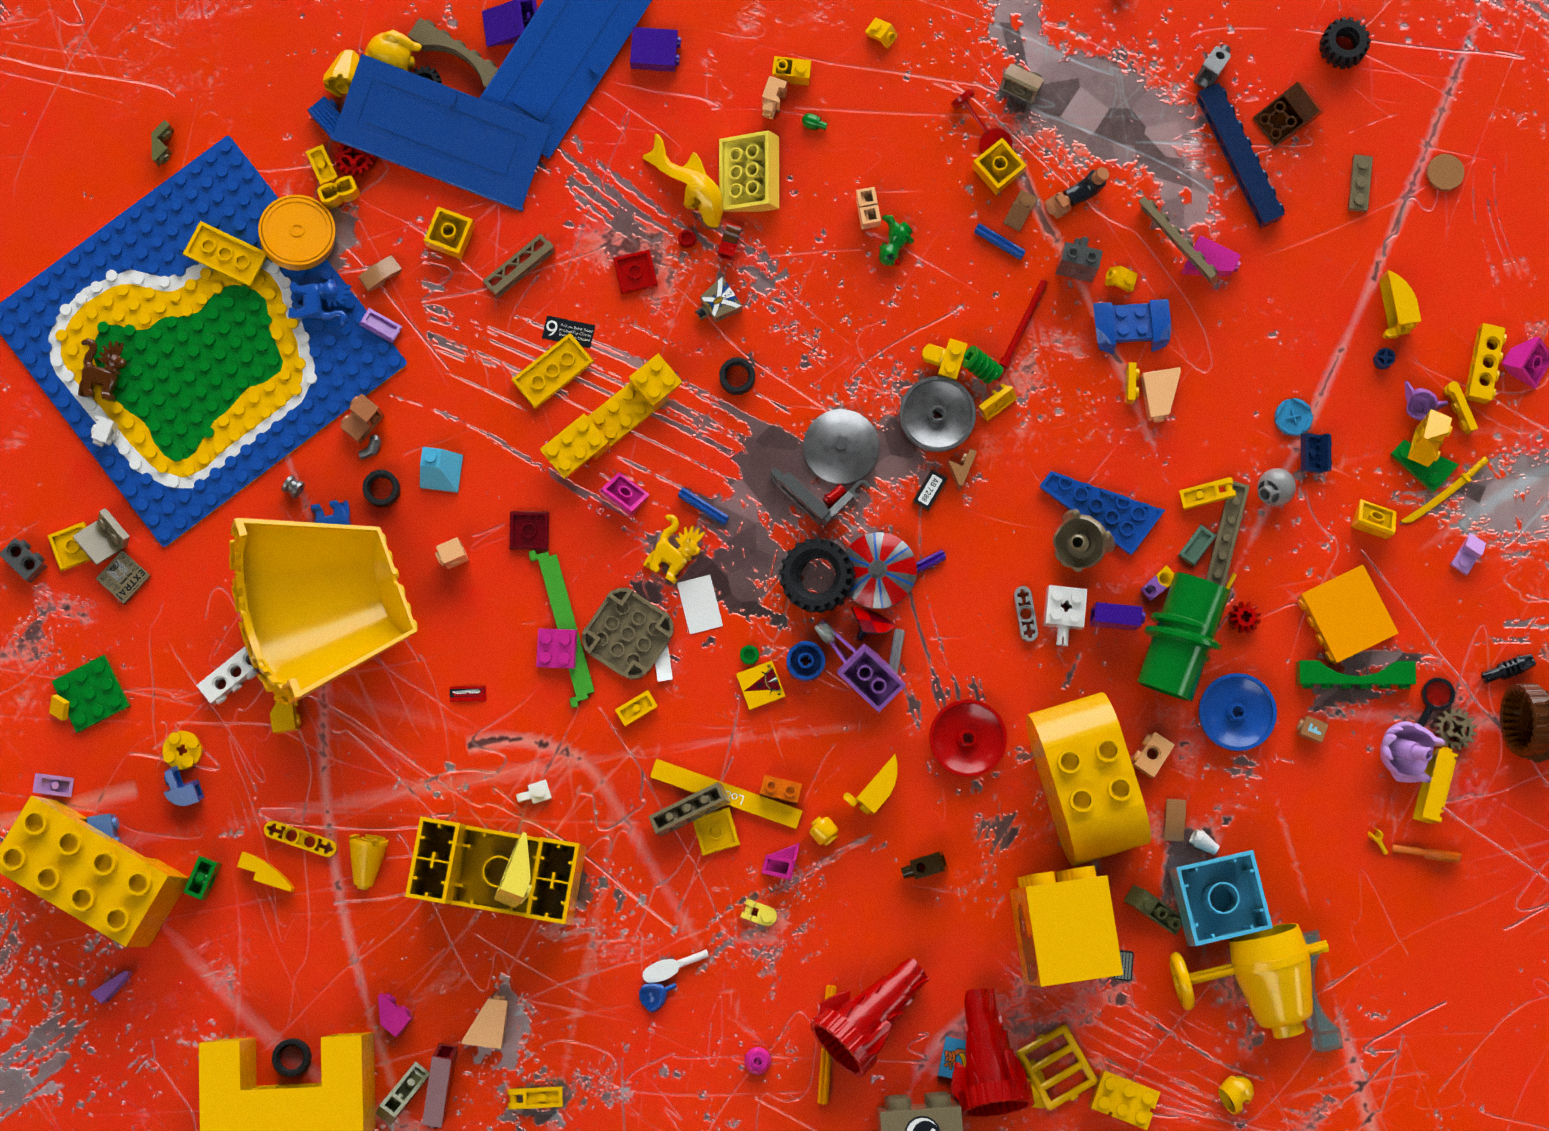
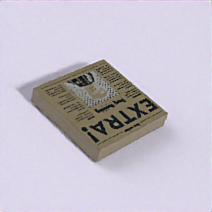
[96,550,151,604]

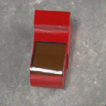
[718,223,742,261]

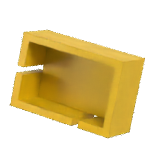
[1088,1069,1161,1130]

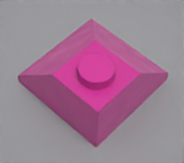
[1502,336,1549,389]

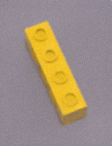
[1464,323,1507,404]

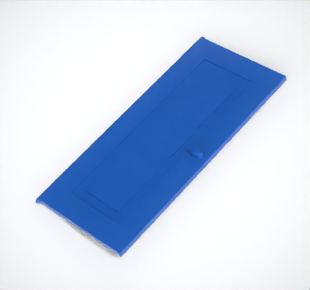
[479,0,652,159]
[330,54,551,211]

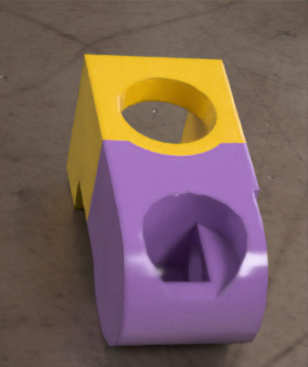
[1140,566,1174,601]

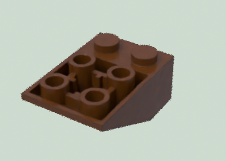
[1253,82,1324,147]

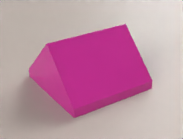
[600,472,650,518]

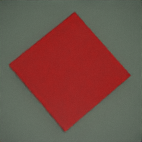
[613,249,658,295]

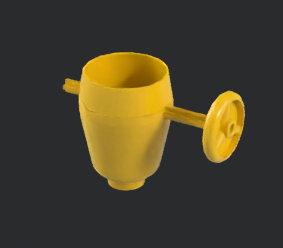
[1169,923,1329,1039]

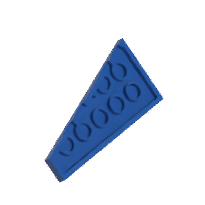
[1039,471,1165,556]

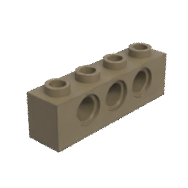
[648,782,731,837]

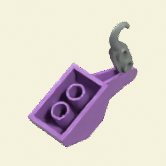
[814,619,906,712]

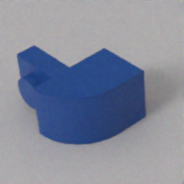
[164,766,205,806]

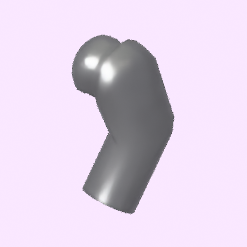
[358,435,382,460]

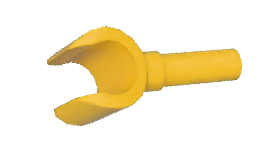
[1368,828,1388,855]

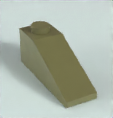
[375,1061,430,1126]

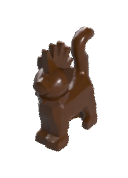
[78,338,126,402]

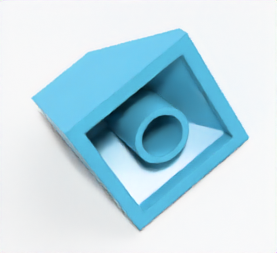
[420,447,463,493]

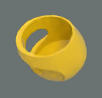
[1218,1075,1254,1115]

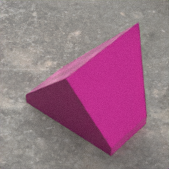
[762,843,800,880]

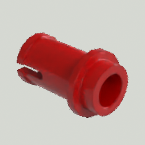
[822,484,847,507]

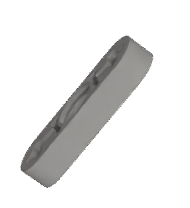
[1013,586,1038,642]

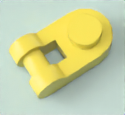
[740,898,777,926]

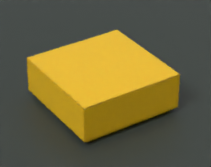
[49,694,70,721]

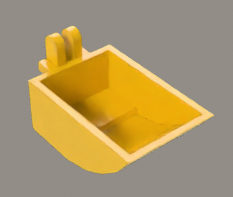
[1379,270,1421,339]
[843,754,897,815]

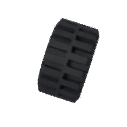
[1319,17,1371,69]

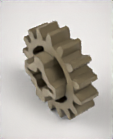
[1433,708,1477,751]

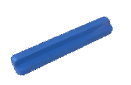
[974,224,1026,260]
[678,488,729,525]

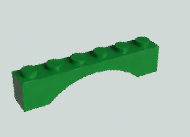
[1295,660,1416,690]

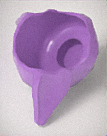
[1404,381,1448,421]

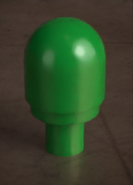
[802,113,828,131]

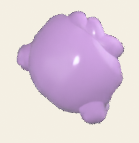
[1380,721,1445,783]

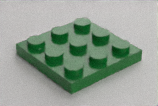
[52,655,131,733]

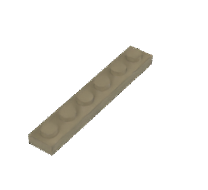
[1139,196,1218,286]
[1205,481,1250,587]

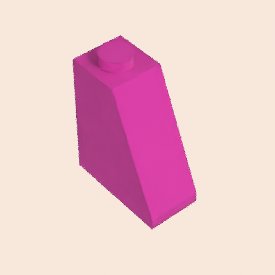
[1181,235,1241,276]

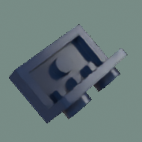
[1301,433,1332,474]

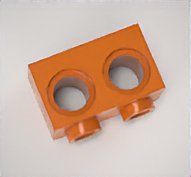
[760,775,802,804]

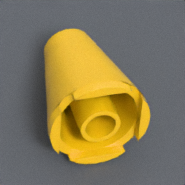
[349,834,389,890]

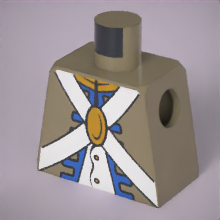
[695,277,743,322]

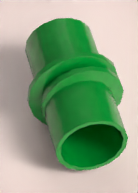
[1137,572,1231,702]

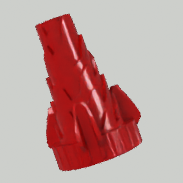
[810,958,930,1077]
[950,988,1034,1117]

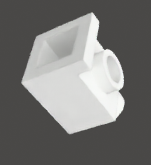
[91,415,118,447]

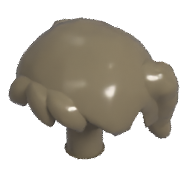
[1052,509,1115,572]

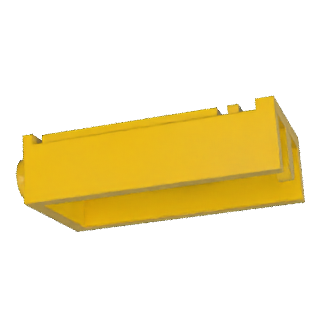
[1412,747,1458,824]

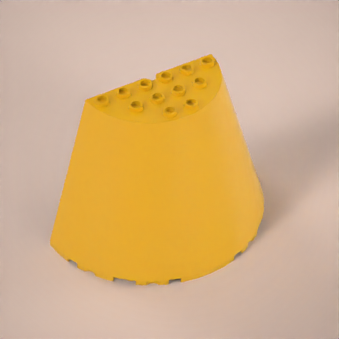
[229,518,418,705]

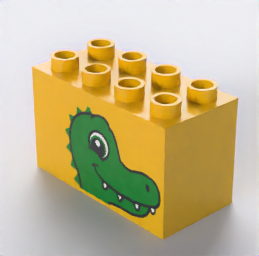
[1009,865,1123,987]

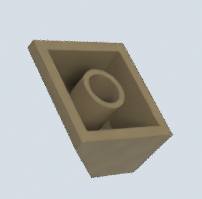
[1000,64,1044,104]

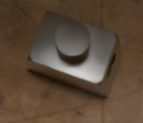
[901,851,948,879]

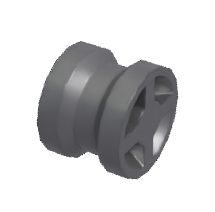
[281,475,305,499]

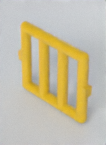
[1016,1024,1098,1110]

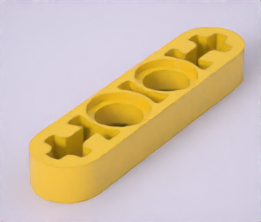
[264,821,338,857]

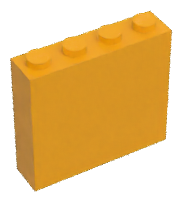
[1298,565,1399,665]

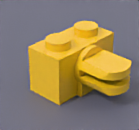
[922,338,968,381]

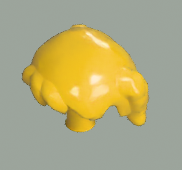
[365,30,422,71]

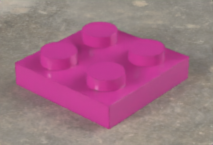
[536,628,578,669]

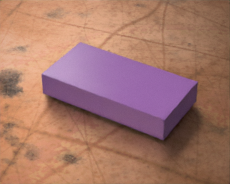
[359,308,402,344]

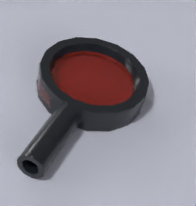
[1417,678,1455,727]

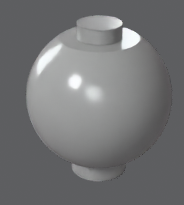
[1257,468,1296,506]

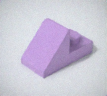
[1450,533,1486,575]
[32,773,74,797]

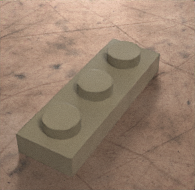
[1348,154,1373,213]

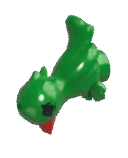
[879,215,914,266]

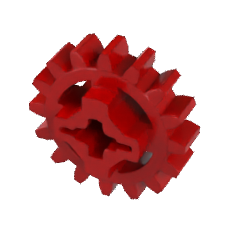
[334,143,376,177]

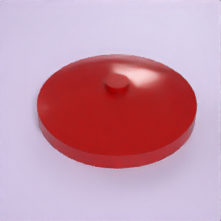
[929,699,1007,777]

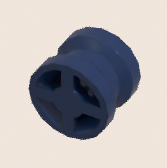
[1373,348,1395,370]

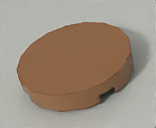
[1426,154,1464,192]

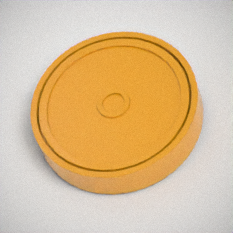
[258,195,336,271]

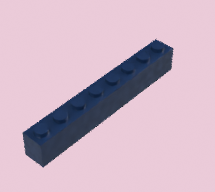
[1196,83,1285,228]

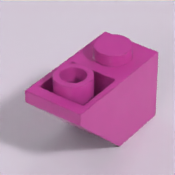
[378,992,414,1037]

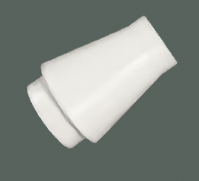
[1189,829,1219,855]

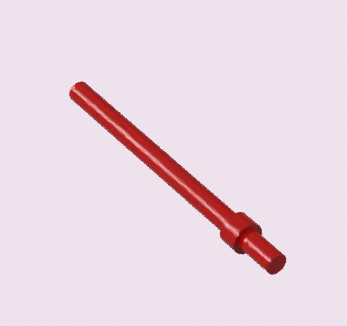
[996,279,1048,382]

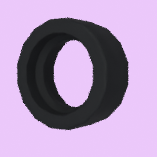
[719,357,755,395]
[362,470,400,507]
[272,1038,312,1077]

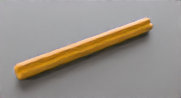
[817,985,837,1105]

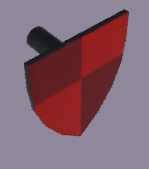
[851,607,896,641]

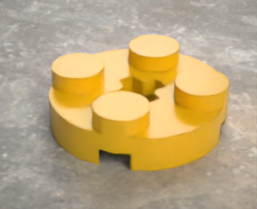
[162,731,203,770]

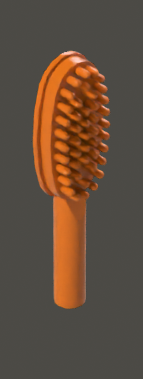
[1391,844,1462,863]

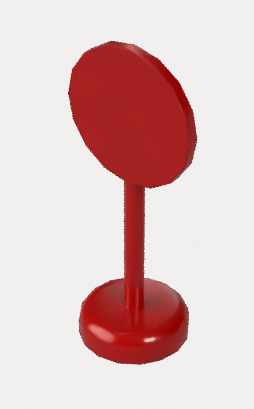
[951,88,1012,154]

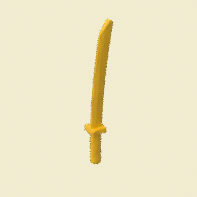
[1401,456,1489,523]

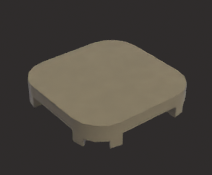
[582,587,674,680]

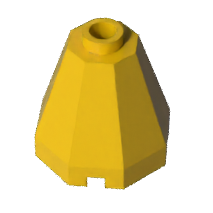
[323,50,359,97]

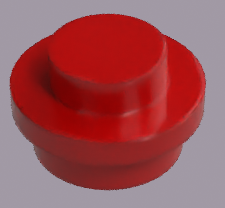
[678,230,697,249]

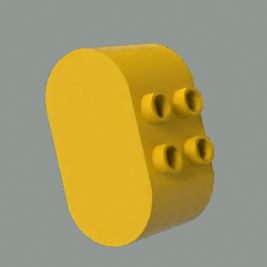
[1026,692,1151,866]

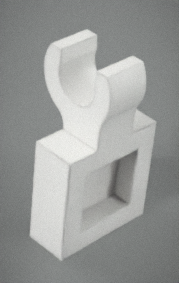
[516,780,552,804]

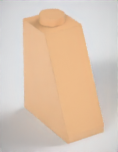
[1140,367,1181,423]
[462,995,510,1049]

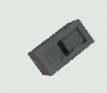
[0,538,47,583]

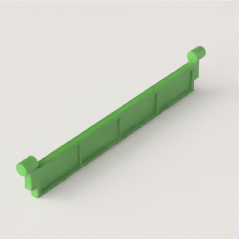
[528,550,595,708]

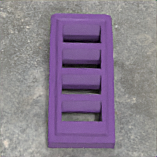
[90,970,133,1003]

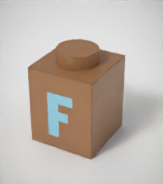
[1296,716,1329,744]

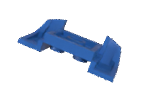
[1093,299,1171,354]

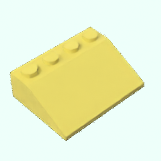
[719,130,779,212]
[494,832,532,908]

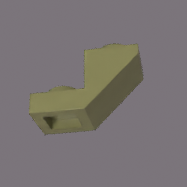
[151,120,174,166]

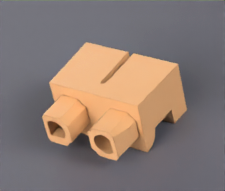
[762,76,787,120]
[855,187,881,230]

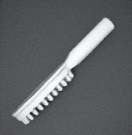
[643,949,709,983]

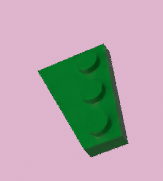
[1390,440,1459,493]

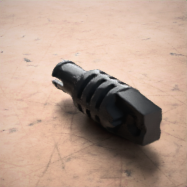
[1481,654,1536,684]

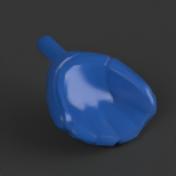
[639,983,677,1013]

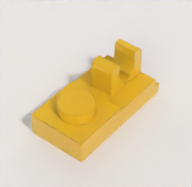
[979,384,1017,421]

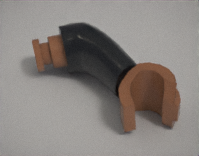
[1045,167,1109,219]

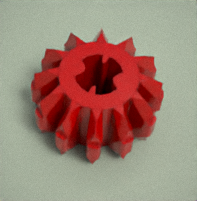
[1228,601,1261,634]

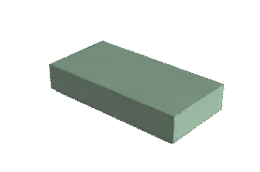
[1178,525,1216,566]

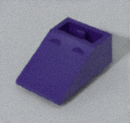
[482,0,538,47]

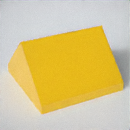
[1351,499,1397,540]

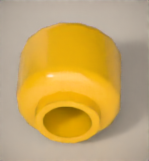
[810,816,838,846]

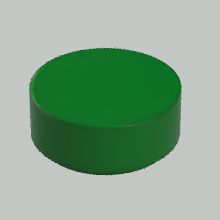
[740,645,759,665]

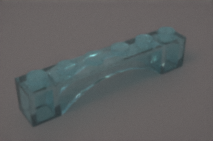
[1302,930,1344,1052]

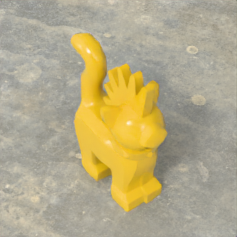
[643,515,705,584]

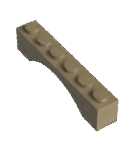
[407,18,498,89]

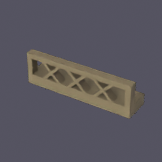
[483,233,555,299]

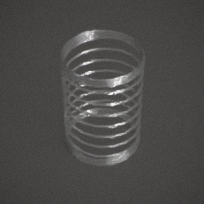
[1182,131,1206,170]

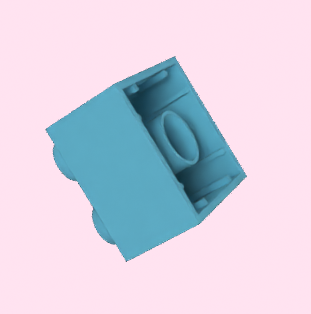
[1169,850,1273,946]

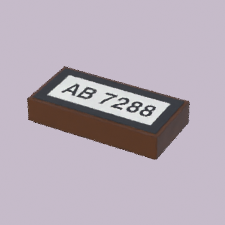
[912,469,948,512]

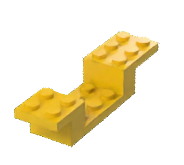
[540,353,683,480]

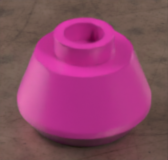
[744,1047,771,1075]

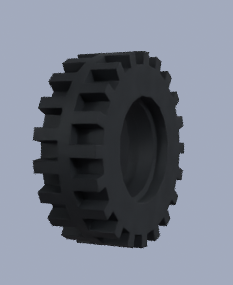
[779,538,856,613]

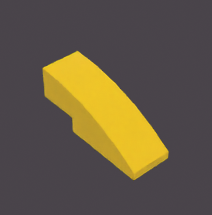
[237,852,295,892]

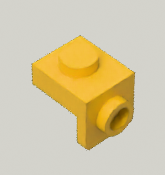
[865,17,898,49]
[1105,266,1137,292]

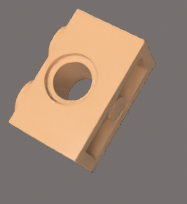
[435,537,469,569]
[1132,732,1174,778]

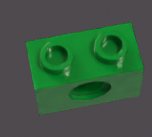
[183,856,222,900]

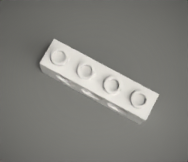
[196,647,259,705]

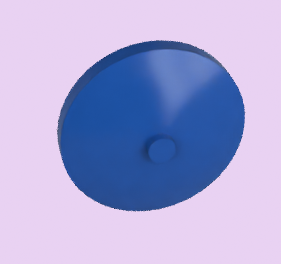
[1198,673,1277,751]

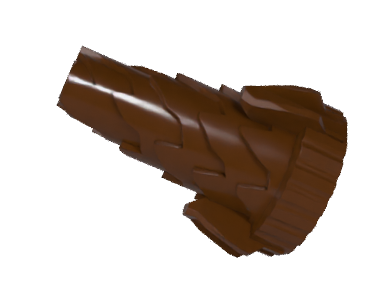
[1500,683,1549,763]

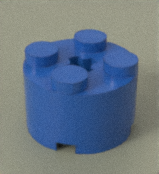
[786,641,825,682]

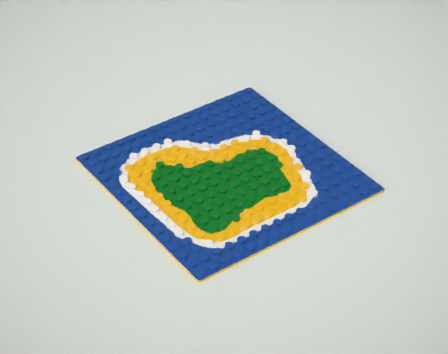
[0,136,407,547]

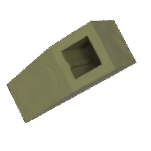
[1124,885,1182,936]

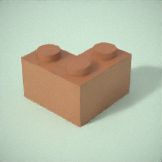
[340,393,385,444]

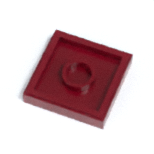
[509,511,549,550]

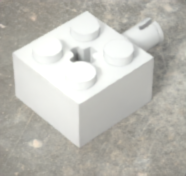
[1043,585,1087,646]

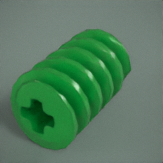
[962,345,1003,384]

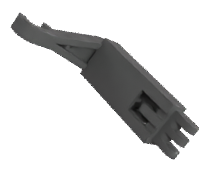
[769,468,870,527]

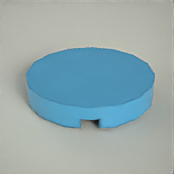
[1274,398,1313,436]

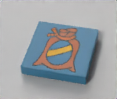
[938,1036,966,1079]

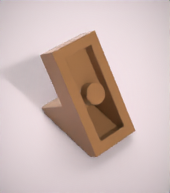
[1003,190,1038,232]
[947,449,977,489]

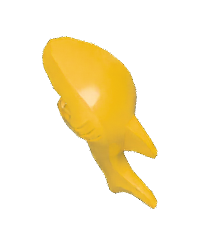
[643,134,724,228]

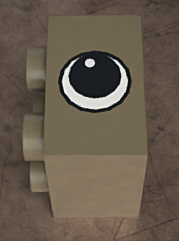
[876,1092,963,1131]

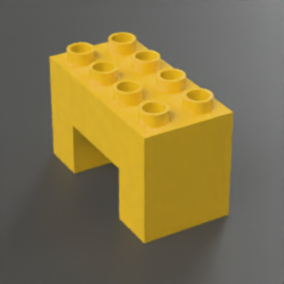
[0,796,189,947]
[405,816,586,925]
[199,1032,376,1131]

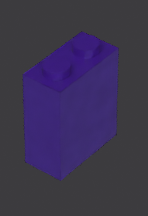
[630,27,681,72]
[1090,602,1145,631]

